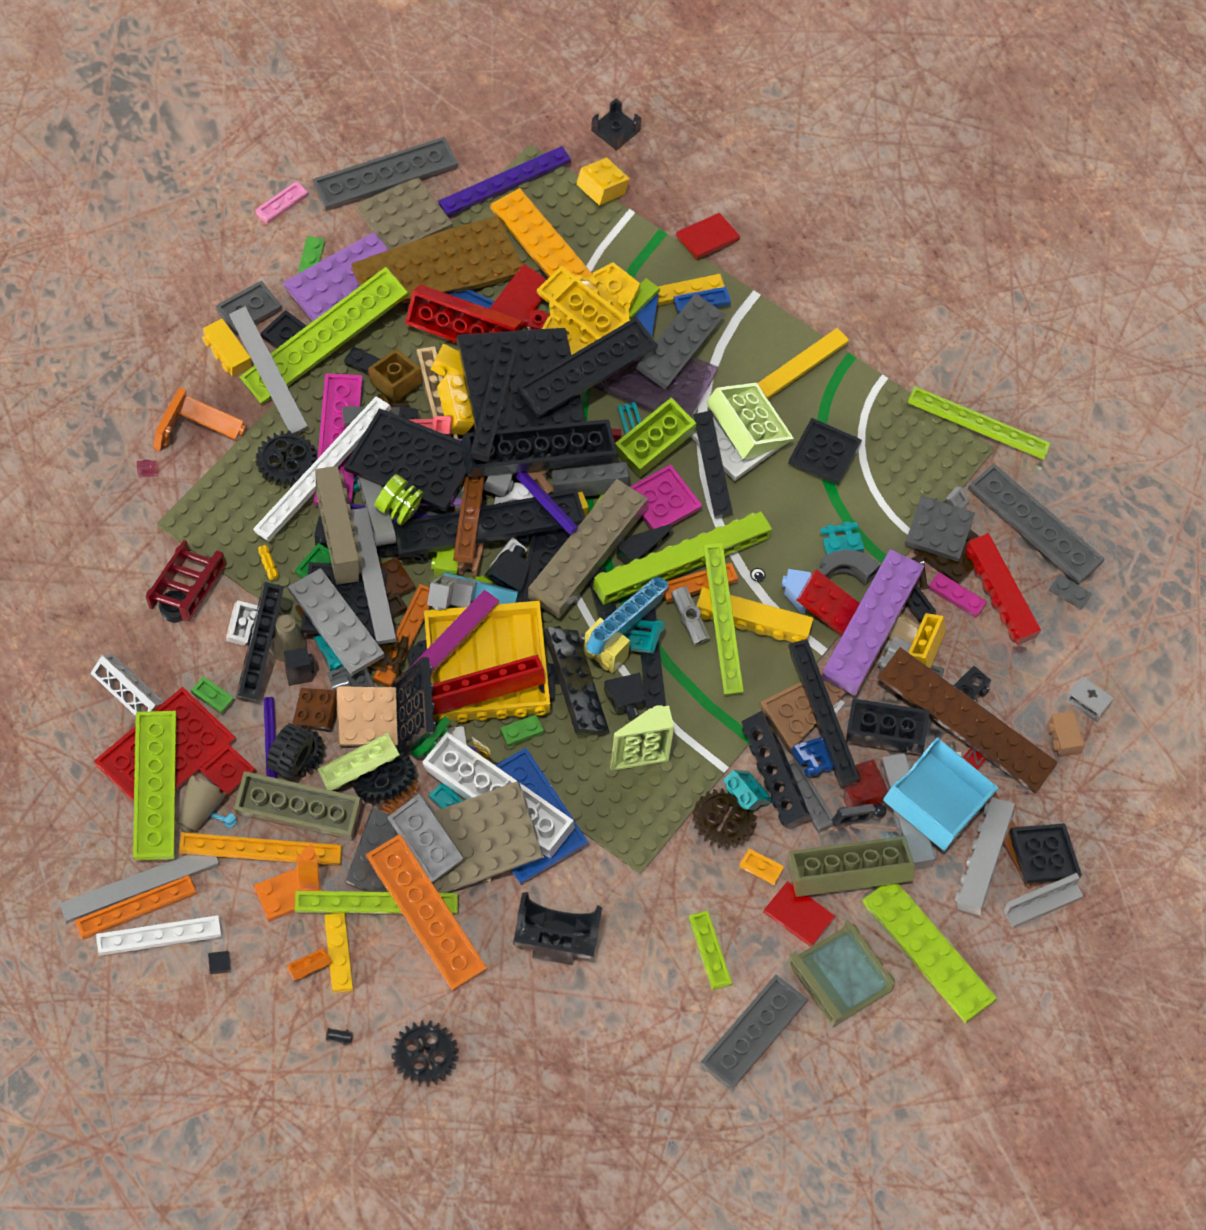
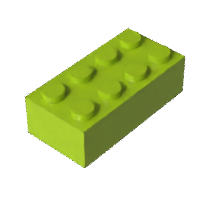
[615,397,696,478]

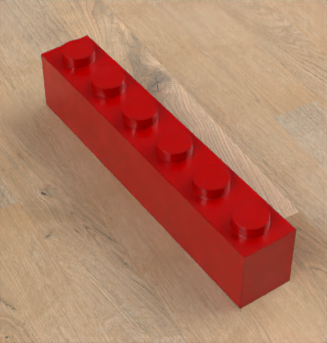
[965,533,1041,645]
[431,654,545,715]

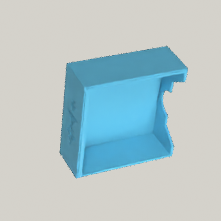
[883,737,998,851]

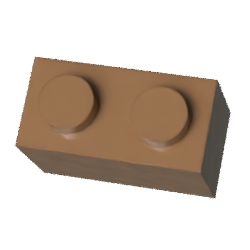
[1047,711,1084,757]

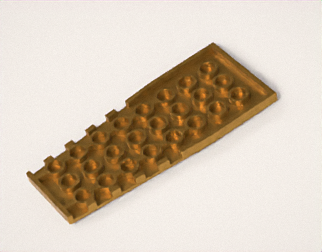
[351,216,523,304]

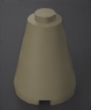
[269,615,307,662]
[178,776,227,833]

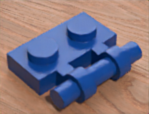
[791,737,833,776]

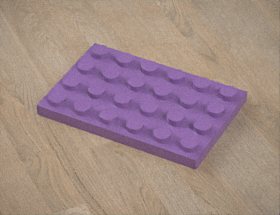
[283,232,388,322]

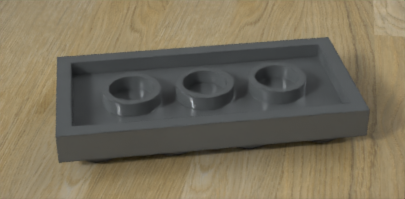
[345,808,399,892]

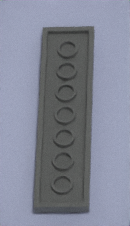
[312,137,458,211]
[968,464,1105,584]

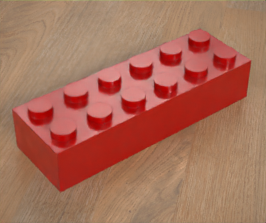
[405,284,522,342]

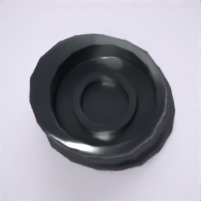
[159,590,187,623]

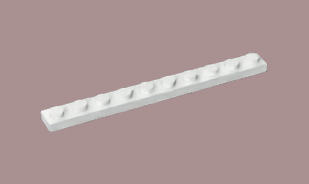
[253,397,391,542]

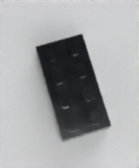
[846,698,930,755]

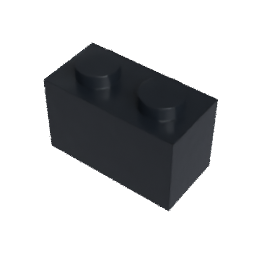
[284,647,315,686]

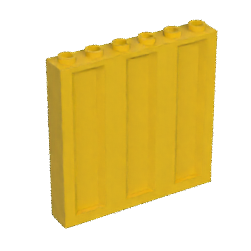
[424,601,550,723]

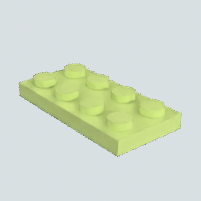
[318,733,399,791]

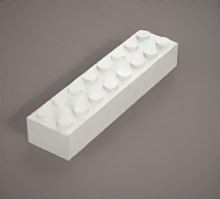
[423,732,575,859]

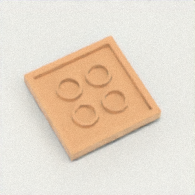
[336,686,398,747]

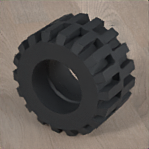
[267,723,313,778]

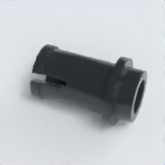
[326,1028,353,1046]

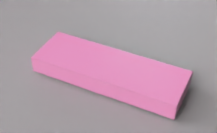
[256,181,309,224]

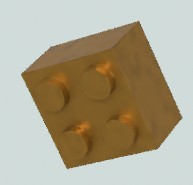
[368,348,422,403]

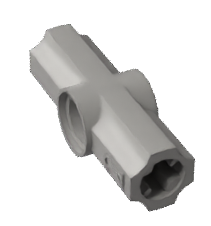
[671,586,710,645]

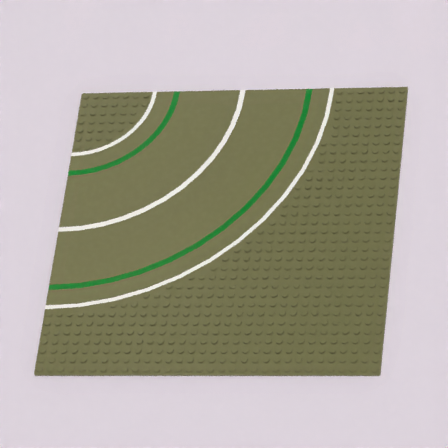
[158,145,994,873]

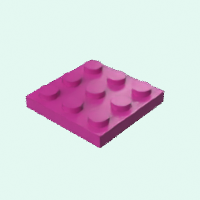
[630,464,702,530]

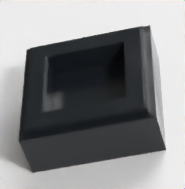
[208,951,230,975]

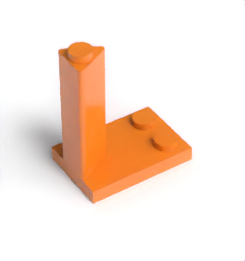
[153,387,246,451]
[253,844,322,922]

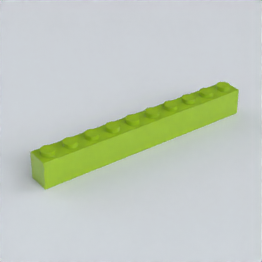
[593,511,772,605]

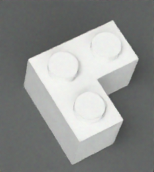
[225,600,258,646]

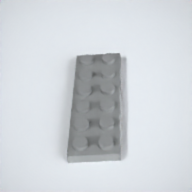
[288,568,384,676]

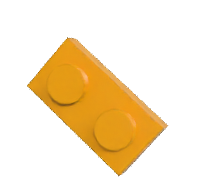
[739,848,784,885]

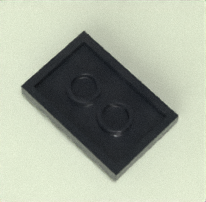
[261,310,307,349]

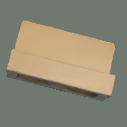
[888,613,920,643]

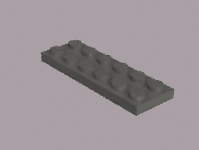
[636,293,725,390]
[700,975,808,1090]

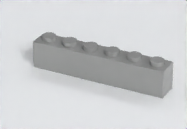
[879,753,937,870]
[955,797,1015,916]

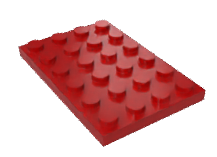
[94,687,236,802]

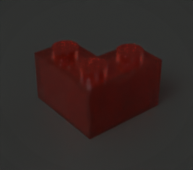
[842,759,888,808]

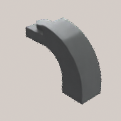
[817,550,880,585]

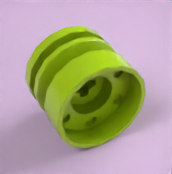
[374,474,424,525]

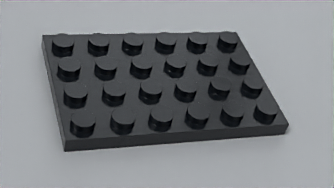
[344,408,467,512]

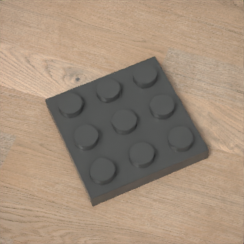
[905,495,975,562]

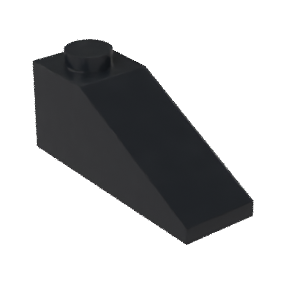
[617,524,673,565]

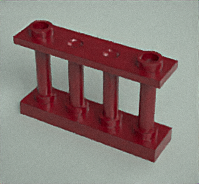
[145,540,227,621]

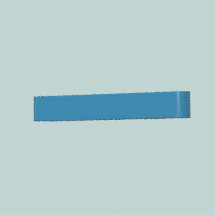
[586,577,668,655]

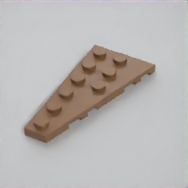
[760,670,847,752]

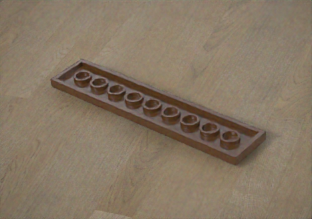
[877,647,1058,793]

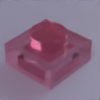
[137,459,157,477]

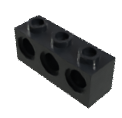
[953,666,991,702]

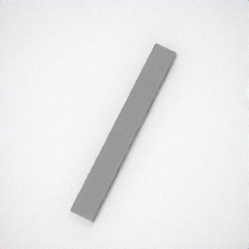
[229,307,308,436]
[350,508,396,644]
[59,854,219,924]

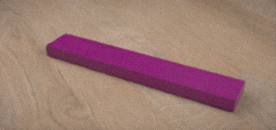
[413,589,499,675]

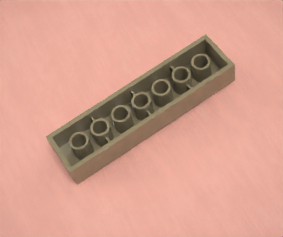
[528,479,648,618]

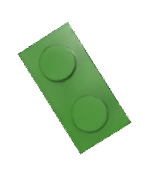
[191,676,234,715]
[500,715,544,747]

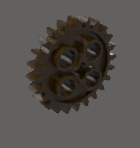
[692,788,757,849]

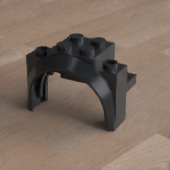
[513,892,603,965]

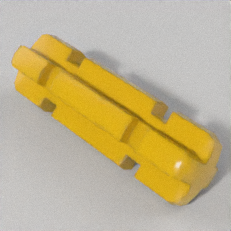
[258,545,279,580]

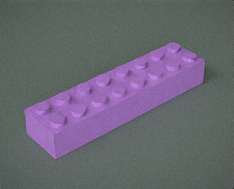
[822,549,924,696]

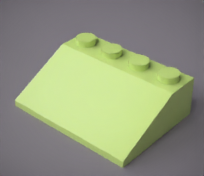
[706,383,794,459]
[610,705,674,771]

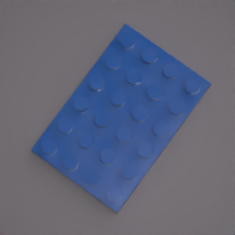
[464,747,589,885]

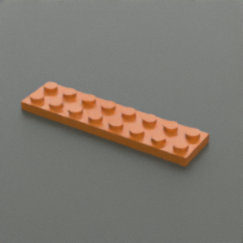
[366,834,487,991]

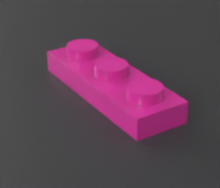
[928,572,987,618]

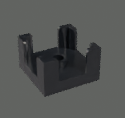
[591,98,642,151]

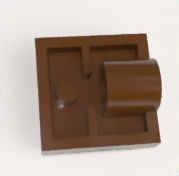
[292,688,337,730]

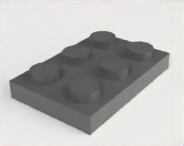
[215,280,282,335]

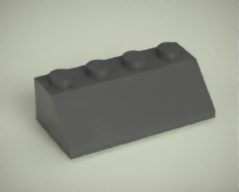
[551,460,629,496]

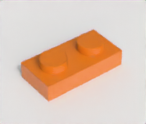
[286,948,332,980]

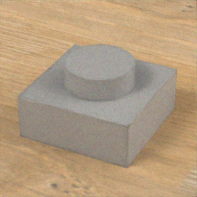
[945,486,969,508]

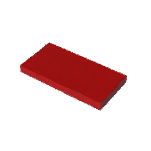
[489,264,547,329]

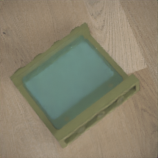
[787,919,895,1027]

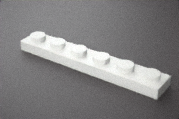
[96,915,221,956]

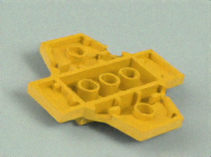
[537,262,640,355]

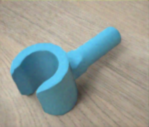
[209,812,237,828]

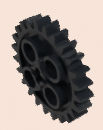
[256,431,317,487]
[352,750,416,804]
[391,1020,458,1087]

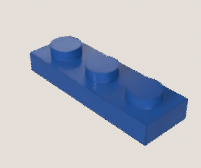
[673,286,731,314]

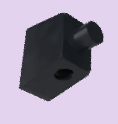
[484,545,530,592]
[604,672,644,721]

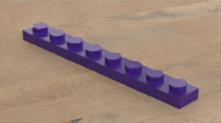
[438,146,571,217]

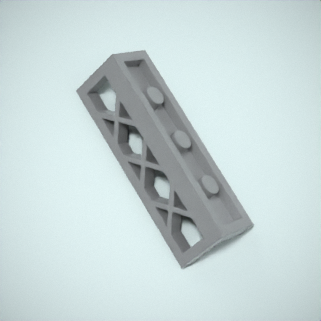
[90,654,164,716]
[1003,873,1083,929]

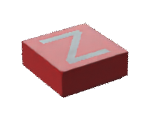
[963,747,987,770]

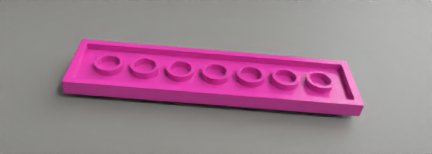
[314,374,363,506]

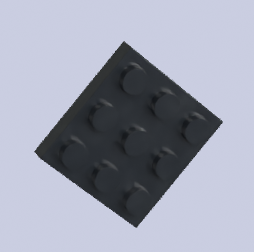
[788,418,862,486]
[1009,823,1082,884]

